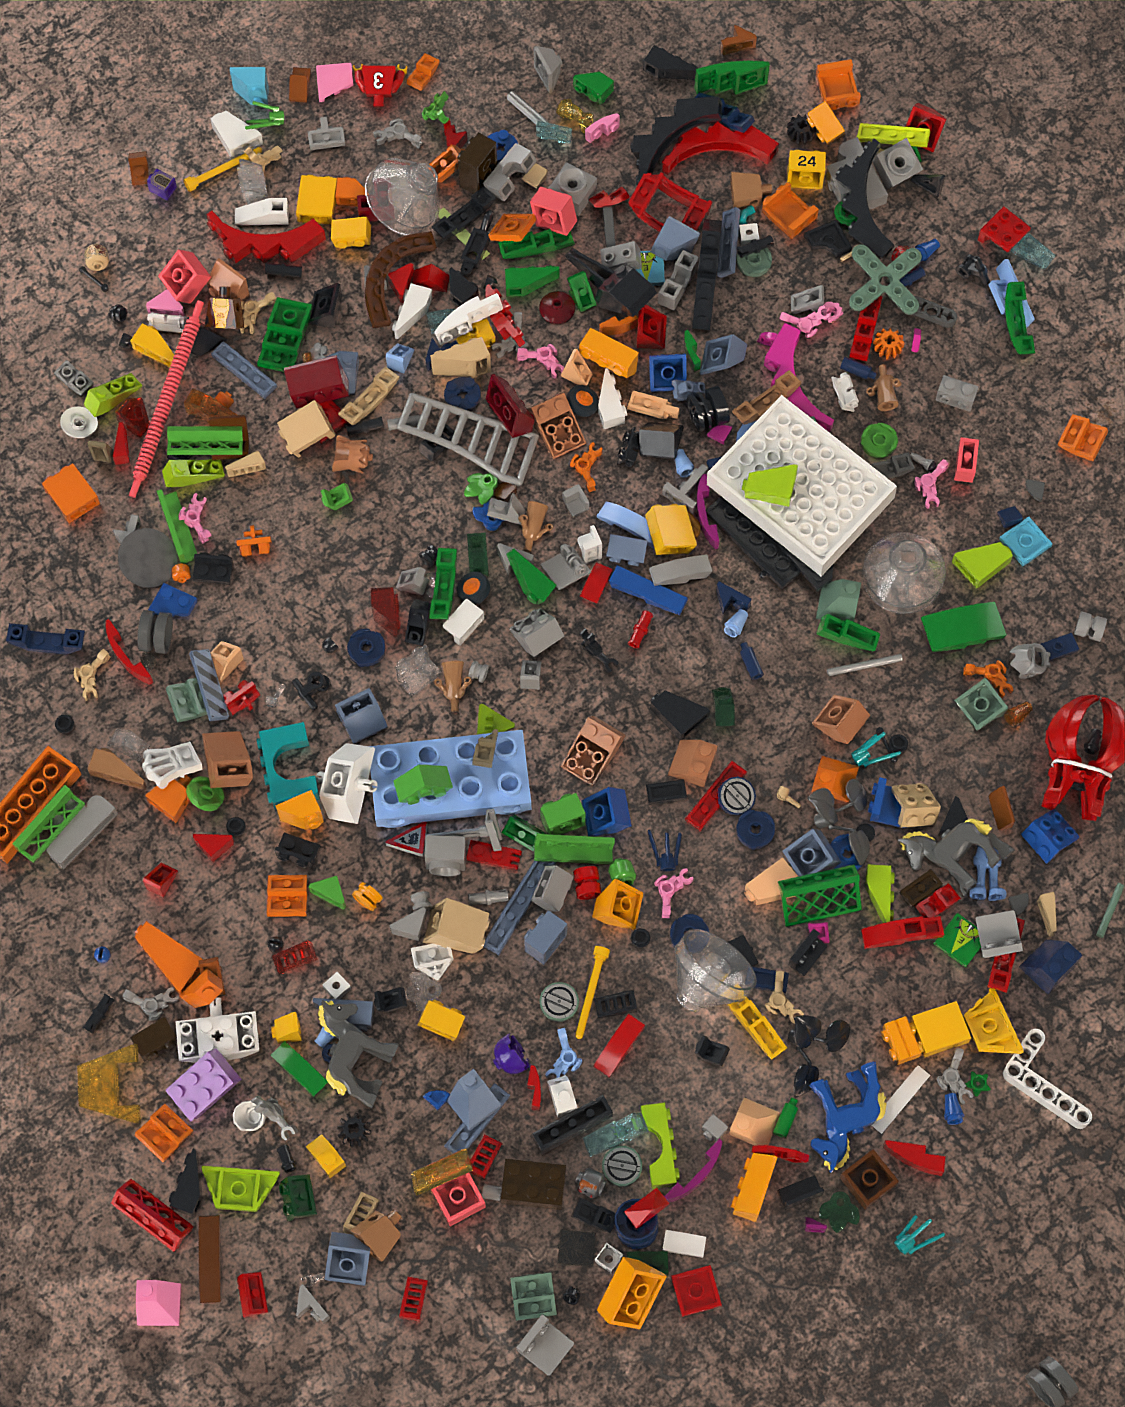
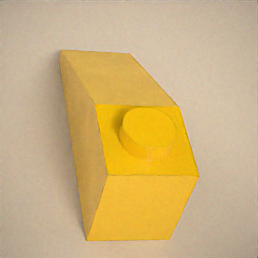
[130,323,174,368]

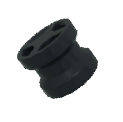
[418,544,438,568]

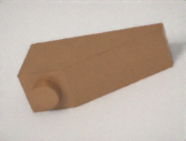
[88,748,147,790]

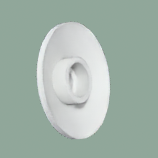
[60,406,98,438]

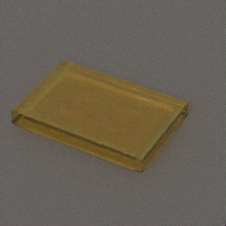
[411,1148,473,1196]

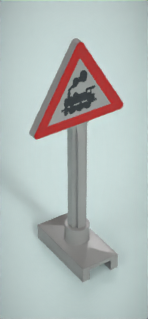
[385,809,503,857]

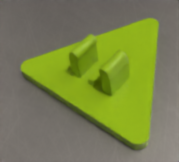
[477,703,515,735]

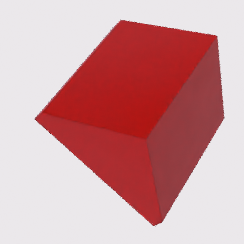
[637,305,667,349]

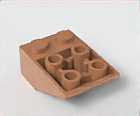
[527,393,587,459]
[560,716,626,786]
[202,731,253,788]

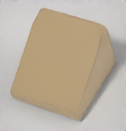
[522,163,548,188]

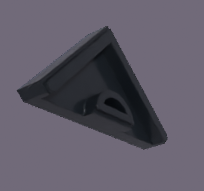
[910,174,945,197]

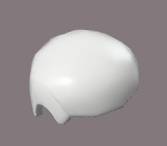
[233,1101,266,1131]

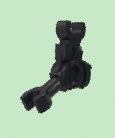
[580,628,619,673]

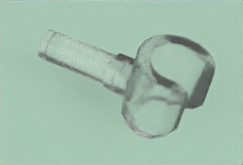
[265,684,286,708]
[301,1271,326,1288]

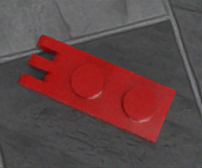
[466,840,522,870]

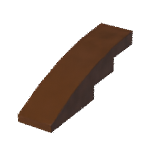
[199,1215,221,1303]

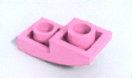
[585,113,620,143]

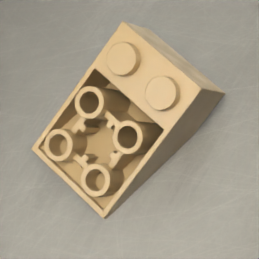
[430,337,491,378]

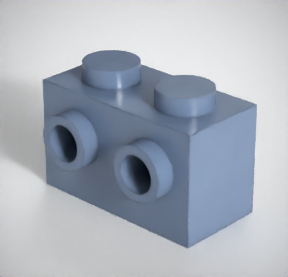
[606,534,648,567]

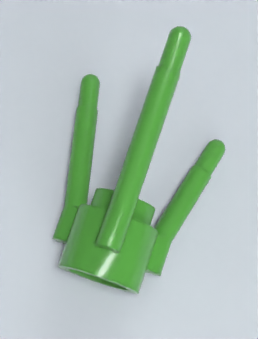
[245,101,284,130]

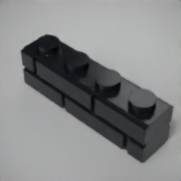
[532,1095,613,1155]

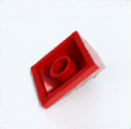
[905,103,947,152]

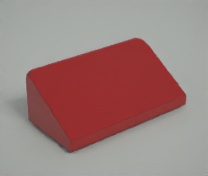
[237,1272,268,1317]

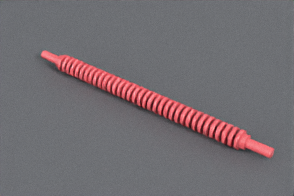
[129,300,204,498]

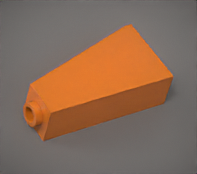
[135,921,203,995]

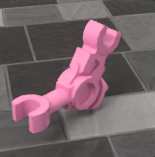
[779,305,832,338]
[517,344,564,379]
[914,459,949,509]
[178,493,212,544]
[654,868,693,919]

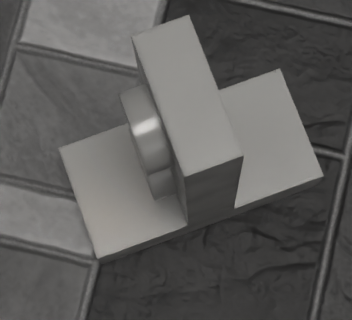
[662,464,708,514]

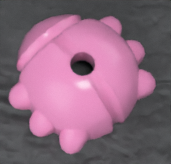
[822,302,843,323]

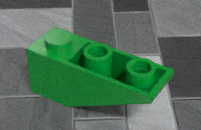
[505,265,560,297]

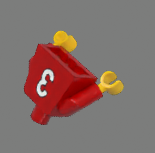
[353,64,407,107]

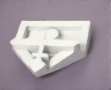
[411,944,453,981]

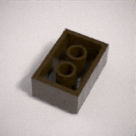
[457,132,497,194]
[501,1159,566,1210]

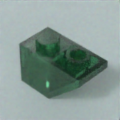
[467,533,489,576]
[712,687,735,726]

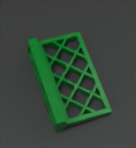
[778,865,862,927]

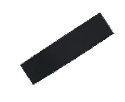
[432,186,496,239]

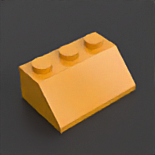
[579,328,639,378]
[731,1153,777,1222]
[597,1257,667,1329]

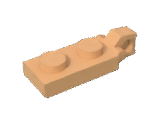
[627,391,680,419]

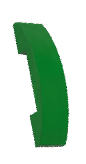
[1005,281,1035,355]
[429,548,457,620]

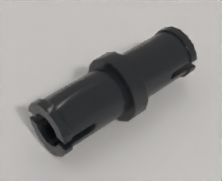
[737,235,774,258]
[265,263,302,278]
[346,416,384,436]
[82,993,115,1034]

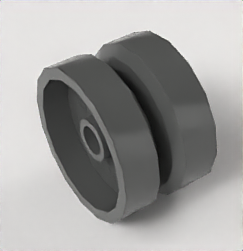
[138,610,173,654]
[1025,1356,1079,1407]

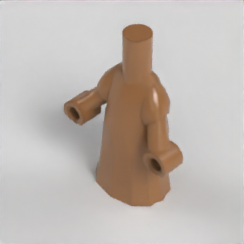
[866,364,902,412]
[518,501,553,552]
[434,661,472,712]

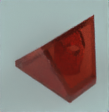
[115,397,151,438]

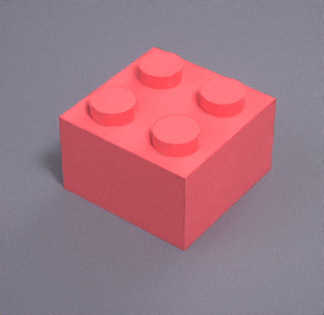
[530,186,577,236]
[158,249,211,304]
[430,1167,486,1227]

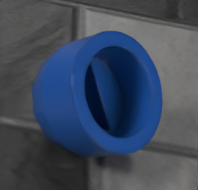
[94,946,111,963]

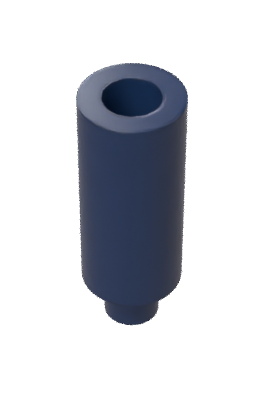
[840,357,877,380]
[740,642,764,680]

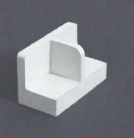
[577,525,602,564]
[443,599,484,646]

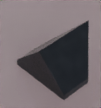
[187,317,228,357]

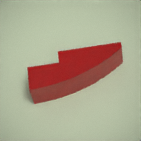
[593,1014,645,1078]
[883,1140,946,1176]

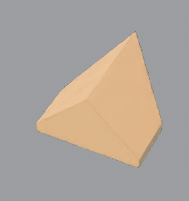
[560,349,593,386]
[210,641,244,685]

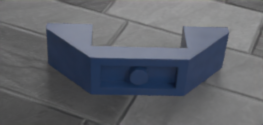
[6,623,85,655]

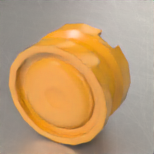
[352,882,383,911]

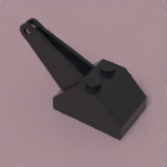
[565,248,657,317]

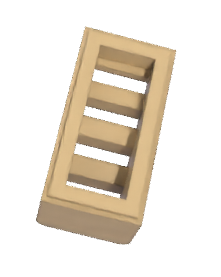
[225,451,266,478]
[1037,892,1057,937]
[343,1192,380,1236]

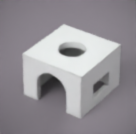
[738,223,759,246]
[322,972,351,999]
[595,1243,623,1273]

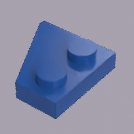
[148,583,198,617]

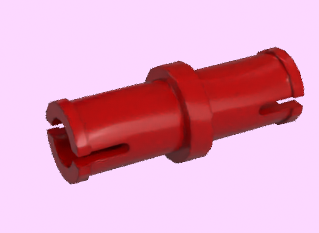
[628,610,653,649]

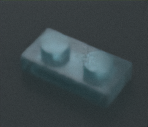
[536,121,572,144]

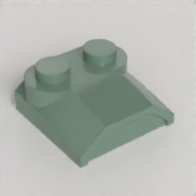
[954,678,1009,731]

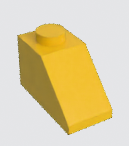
[271,1012,302,1044]
[306,1134,346,1178]

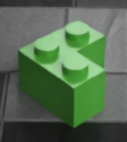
[393,764,453,805]

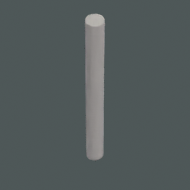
[827,654,903,676]

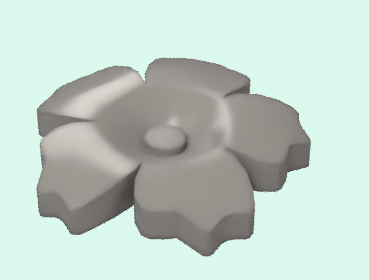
[309,342,329,361]

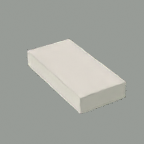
[662,1230,706,1258]

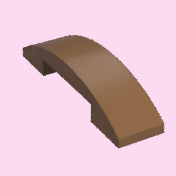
[732,370,801,425]

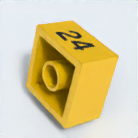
[787,150,826,189]

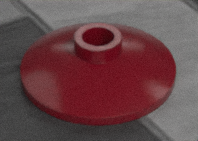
[539,291,575,324]

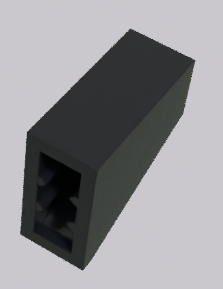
[650,690,710,740]

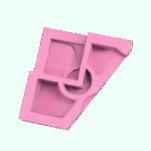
[316,63,353,102]

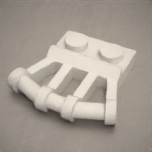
[142,742,203,789]

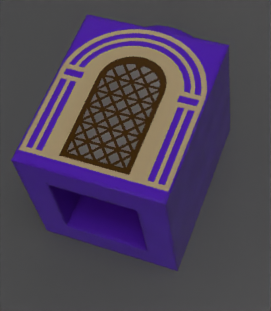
[147,169,177,200]

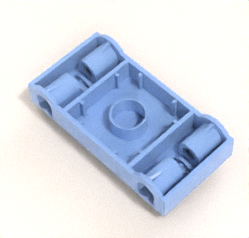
[369,730,532,828]

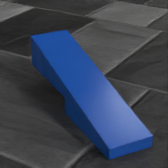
[609,565,688,615]

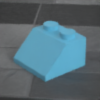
[230,67,269,106]

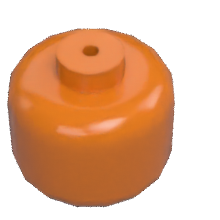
[214,391,234,410]
[172,563,191,583]

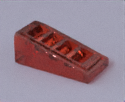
[272,940,318,974]

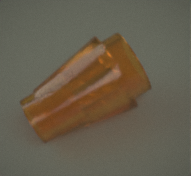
[1004,701,1033,727]

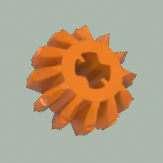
[873,327,905,359]

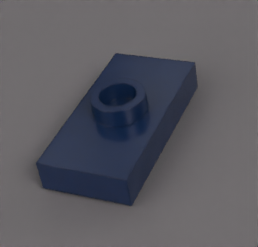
[1038,632,1079,662]

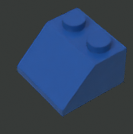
[581,787,632,837]

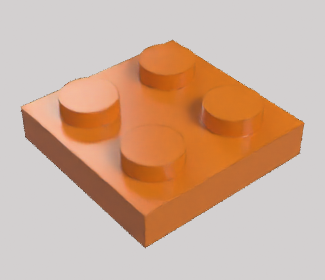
[488,214,536,242]

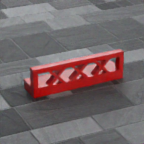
[111,1179,194,1252]

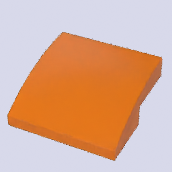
[1058,414,1108,462]
[267,875,307,917]
[135,1104,193,1162]

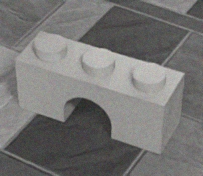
[483,143,537,202]
[658,250,699,311]

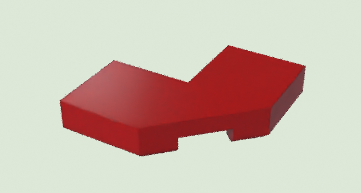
[752,1145,809,1163]

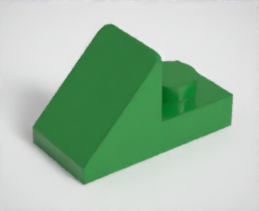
[567,271,597,312]

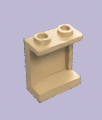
[277,400,336,458]

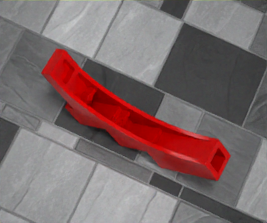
[662,121,779,175]
[206,211,326,264]

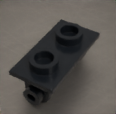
[617,427,639,467]

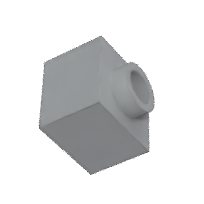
[702,1114,729,1142]

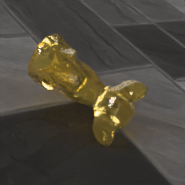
[556,98,594,134]

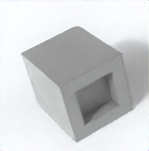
[562,484,589,517]

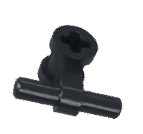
[956,254,990,285]
[291,672,331,710]

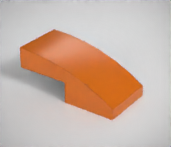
[406,53,440,91]
[599,315,638,336]

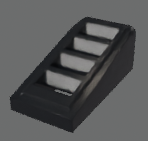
[419,424,455,461]
[594,990,637,1018]

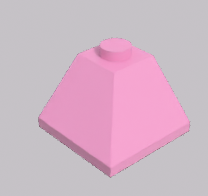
[136,1280,181,1326]

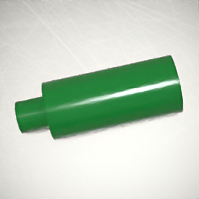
[773,1098,798,1139]

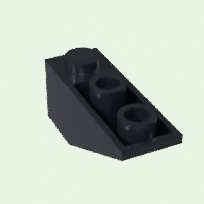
[643,45,698,80]
[169,1148,203,1218]

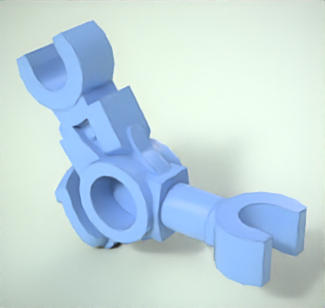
[545,1028,582,1078]

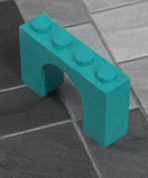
[256,722,320,809]

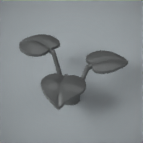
[807,779,870,866]

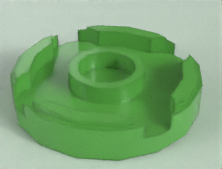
[861,423,898,458]
[186,776,224,811]

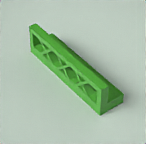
[167,426,243,455]
[157,489,197,564]
[12,785,85,863]
[534,834,615,865]

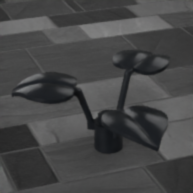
[788,1015,850,1096]

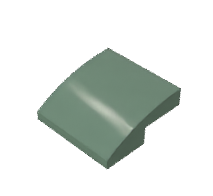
[166,678,207,723]
[510,1271,557,1321]

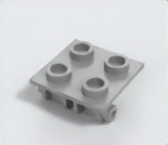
[540,544,591,590]

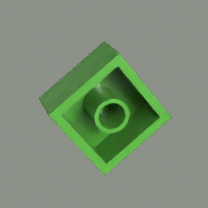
[540,793,586,835]

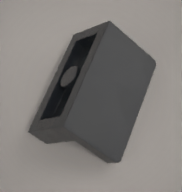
[777,1175,824,1210]

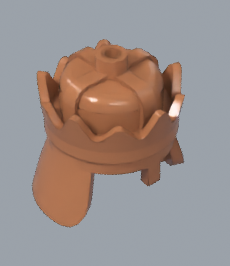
[332,435,373,474]

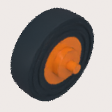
[566,385,599,417]
[456,572,490,605]

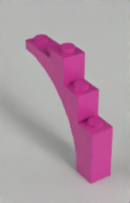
[764,323,834,433]

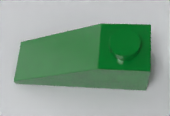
[506,549,556,605]

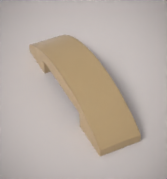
[338,366,400,425]

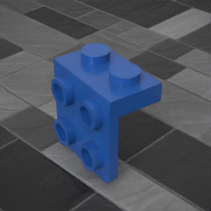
[868,777,907,828]
[1021,809,1079,864]

